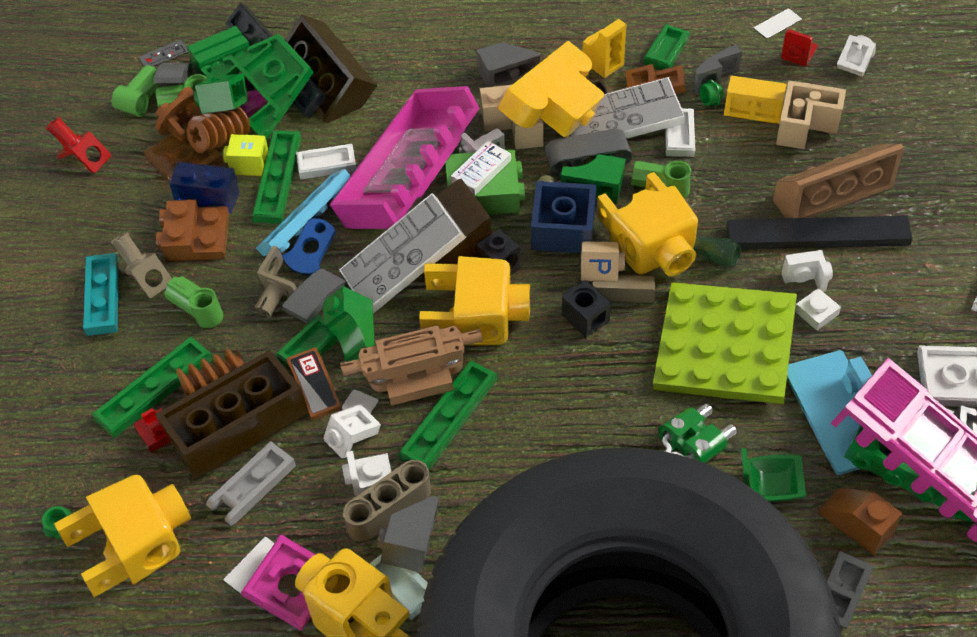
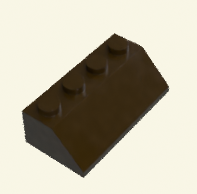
[285,14,377,123]
[155,350,309,480]

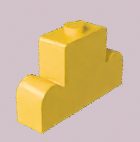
[497,41,604,138]

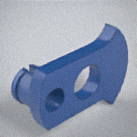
[282,218,337,276]

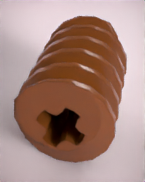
[187,107,250,153]
[176,348,244,397]

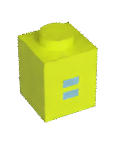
[223,134,268,176]

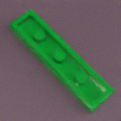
[252,130,302,224]
[91,336,212,438]
[398,360,498,470]

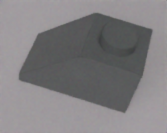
[476,42,540,87]
[377,496,439,572]

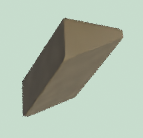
[592,275,655,303]

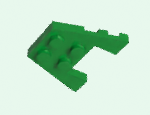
[200,33,313,140]

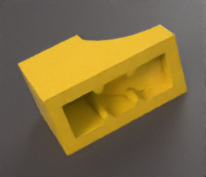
[582,19,627,78]

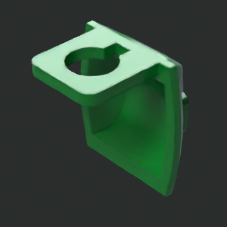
[741,448,806,502]

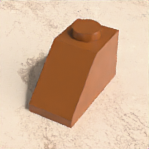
[818,488,903,556]

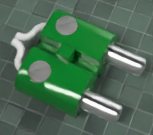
[658,404,737,464]

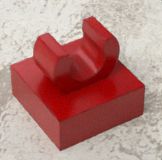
[133,408,170,453]

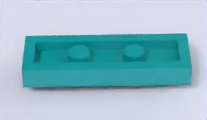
[83,253,119,336]

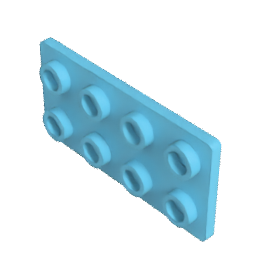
[787,350,889,475]

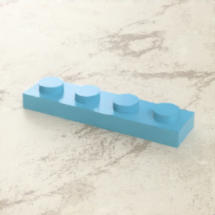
[256,169,351,257]

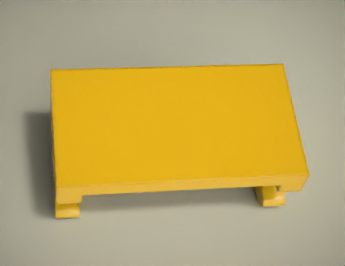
[724,76,787,124]

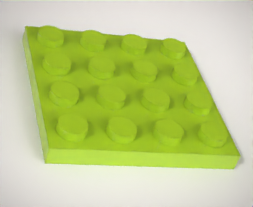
[653,282,797,404]

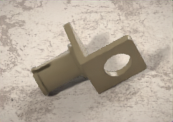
[111,232,172,298]
[254,246,297,318]

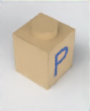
[581,241,625,281]

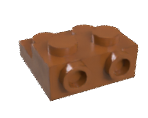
[156,200,230,262]

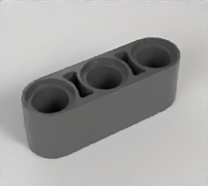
[545,129,633,177]

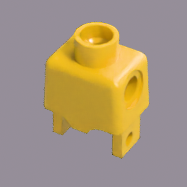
[597,172,698,276]
[419,256,530,346]
[54,474,191,597]
[295,548,410,637]

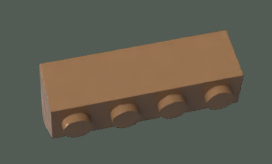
[773,144,904,218]

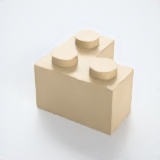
[776,80,846,149]
[480,85,543,149]

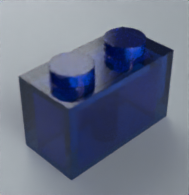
[169,162,240,213]

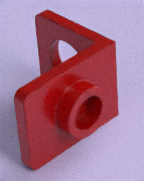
[781,29,818,67]

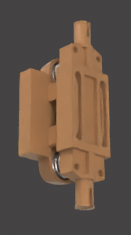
[340,325,483,406]

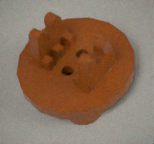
[155,87,202,142]

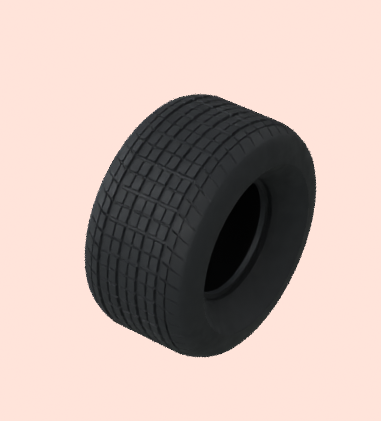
[418,447,842,637]

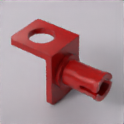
[45,117,111,173]

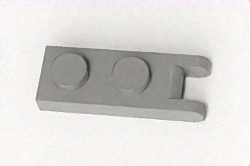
[206,441,296,525]

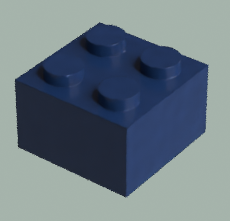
[531,181,596,253]

